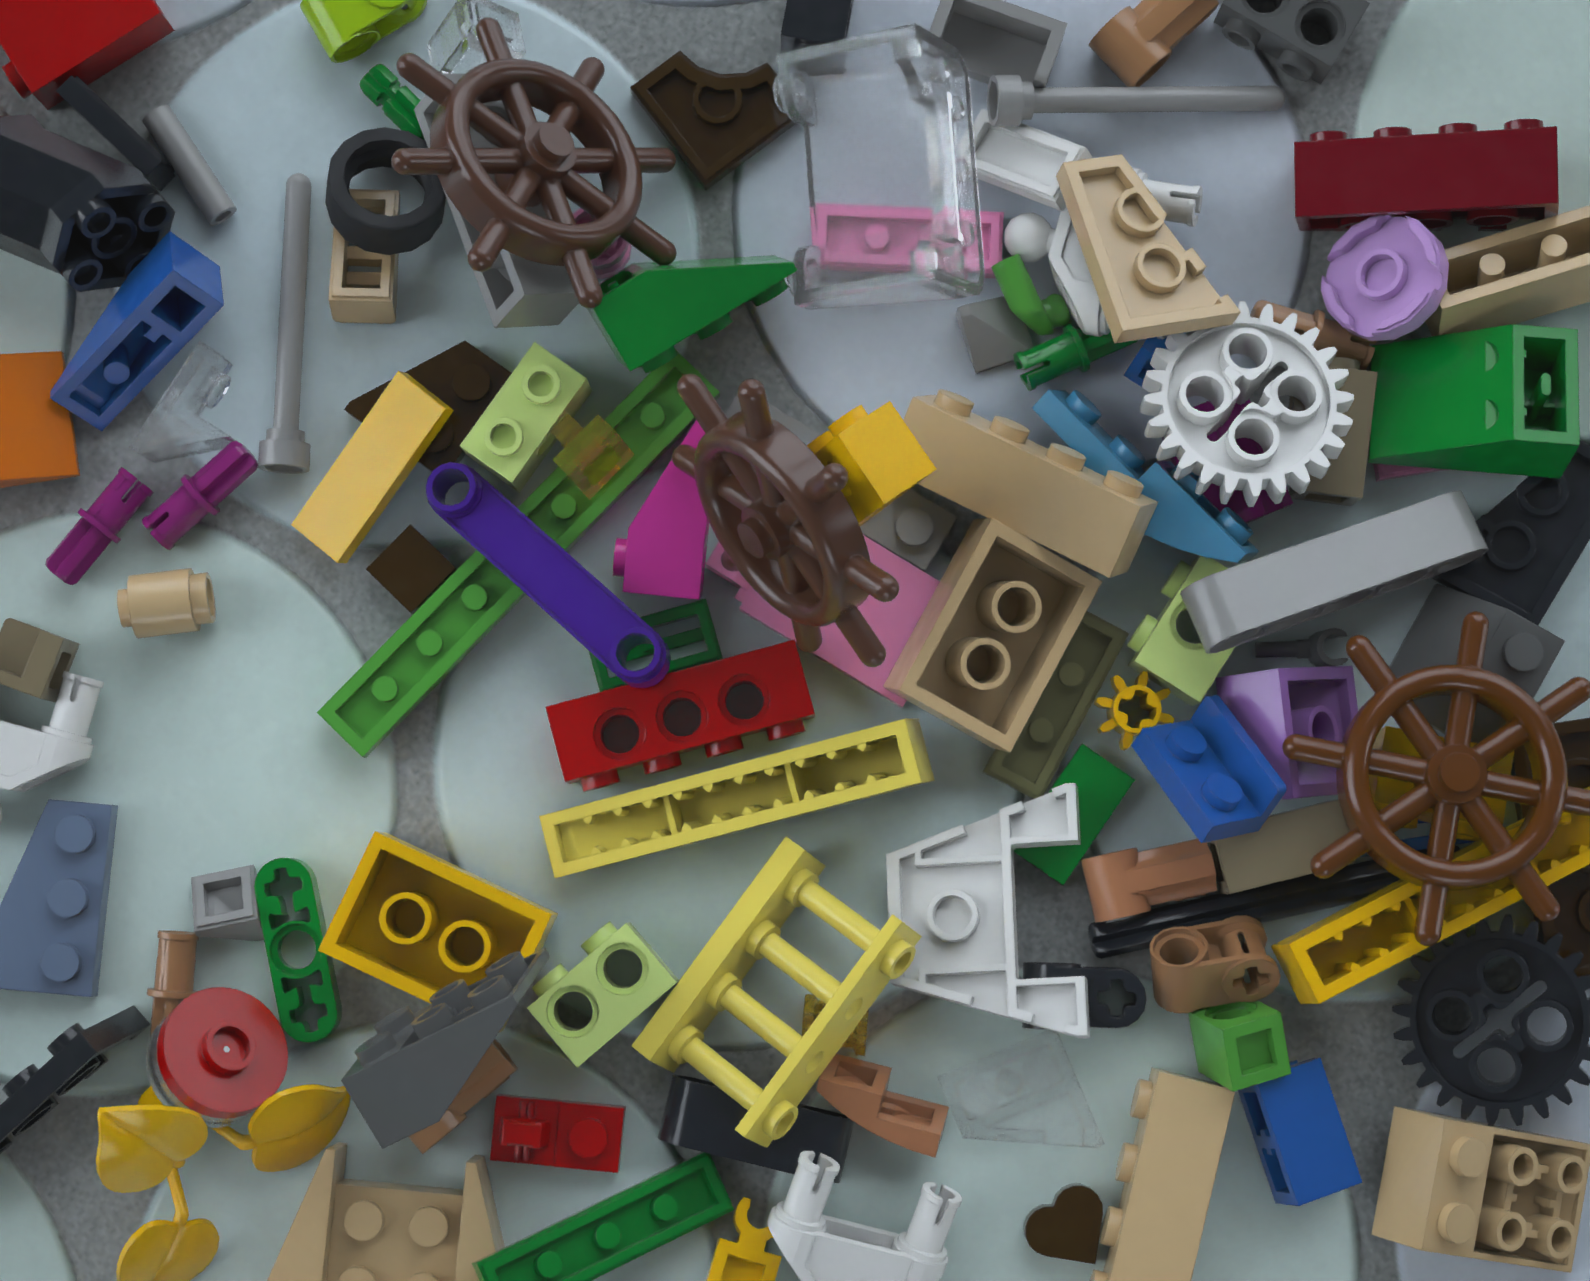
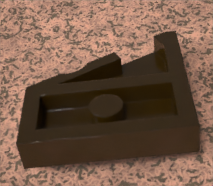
[344,340,512,472]

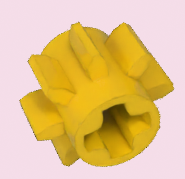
[1093,671,1175,751]

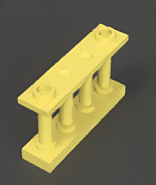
[631,836,922,1148]

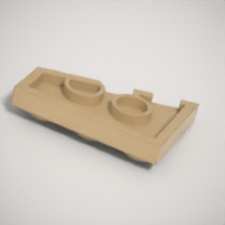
[1056,154,1241,343]

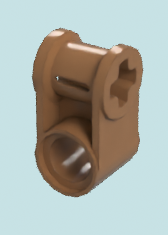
[1150,915,1281,1013]

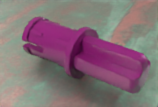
[142,441,258,550]
[45,467,154,585]

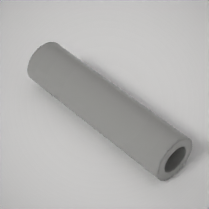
[142,104,237,226]

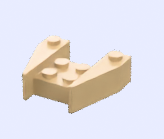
[267,1142,505,1281]

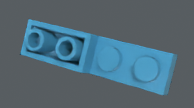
[1032,389,1259,563]

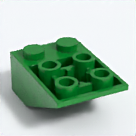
[587,255,798,373]
[1368,324,1580,478]

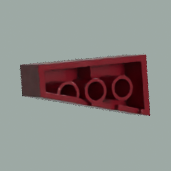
[1294,119,1559,231]

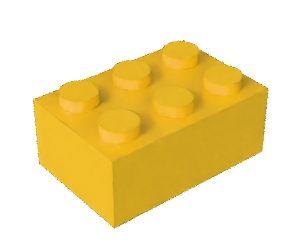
[318,831,558,1032]

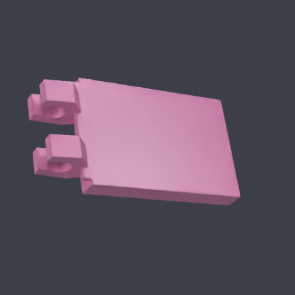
[705,535,940,708]

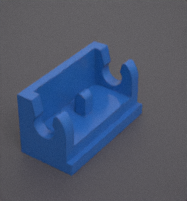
[1238,1058,1363,1206]

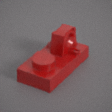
[490,1094,626,1173]

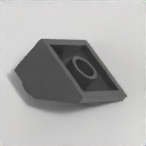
[1374,584,1565,743]

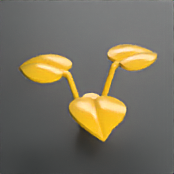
[96,1080,351,1281]

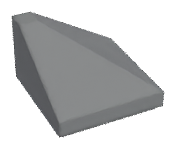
[955,296,1034,374]
[191,865,264,941]

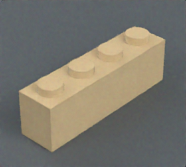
[1425,205,1590,336]
[903,389,1158,578]
[1089,1067,1235,1281]

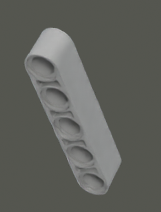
[1180,490,1489,654]

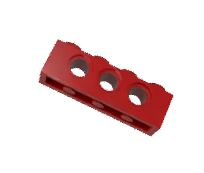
[545,639,815,792]

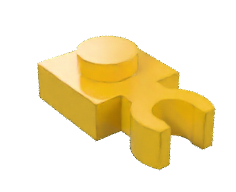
[706,1197,782,1281]

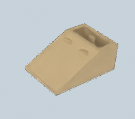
[1371,1106,1590,1273]

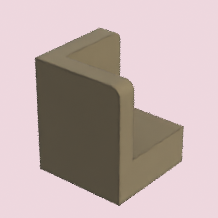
[0,618,80,702]

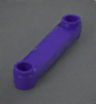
[426,462,671,688]

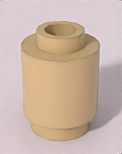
[117,568,216,639]

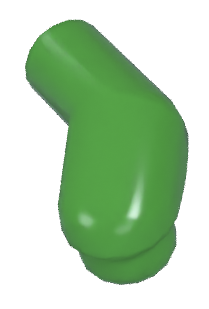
[991,254,1071,335]

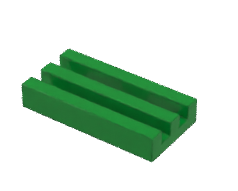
[589,598,723,692]

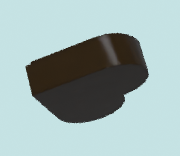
[1024,1183,1103,1264]

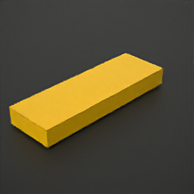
[291,371,454,563]

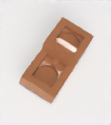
[816,1054,949,1158]

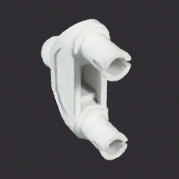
[1004,167,1203,339]
[0,671,104,823]
[767,1151,962,1281]

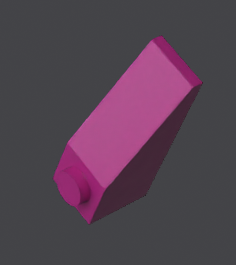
[613,406,721,600]

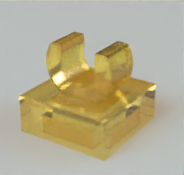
[550,414,635,500]

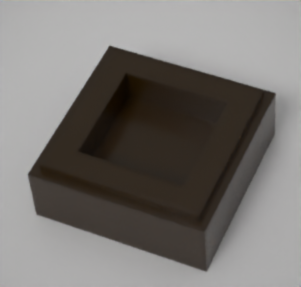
[366,524,457,614]

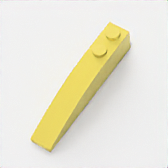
[539,718,935,878]

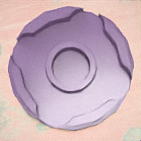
[1321,215,1449,341]

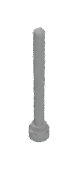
[987,75,1285,127]
[258,173,311,474]

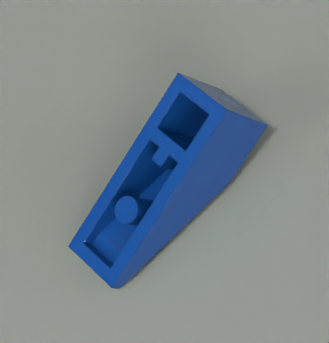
[50,231,224,431]

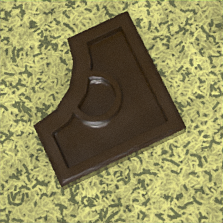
[630,51,805,191]

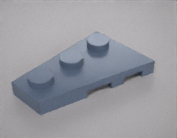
[0,799,118,997]

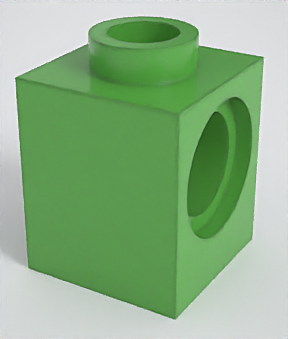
[1188,1000,1291,1092]

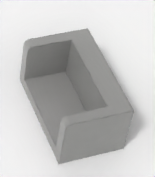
[923,0,1067,87]

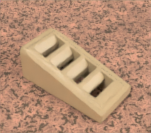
[328,189,400,324]

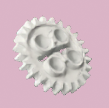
[1140,301,1354,507]

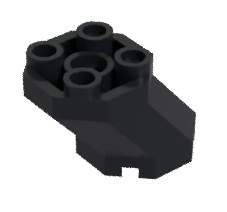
[0,114,175,292]

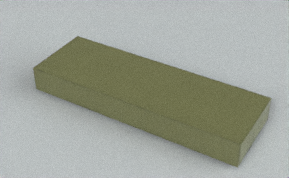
[983,611,1129,799]

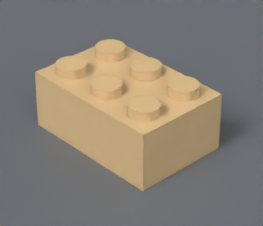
[883,518,1103,752]

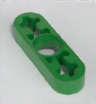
[254,858,342,1042]

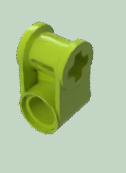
[300,0,427,63]

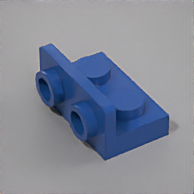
[1131,695,1287,843]

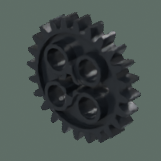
[1392,914,1590,1126]

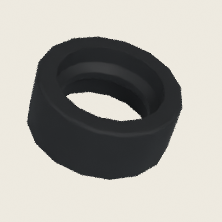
[325,127,446,255]

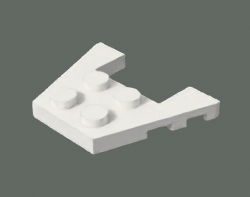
[886,783,1090,1039]

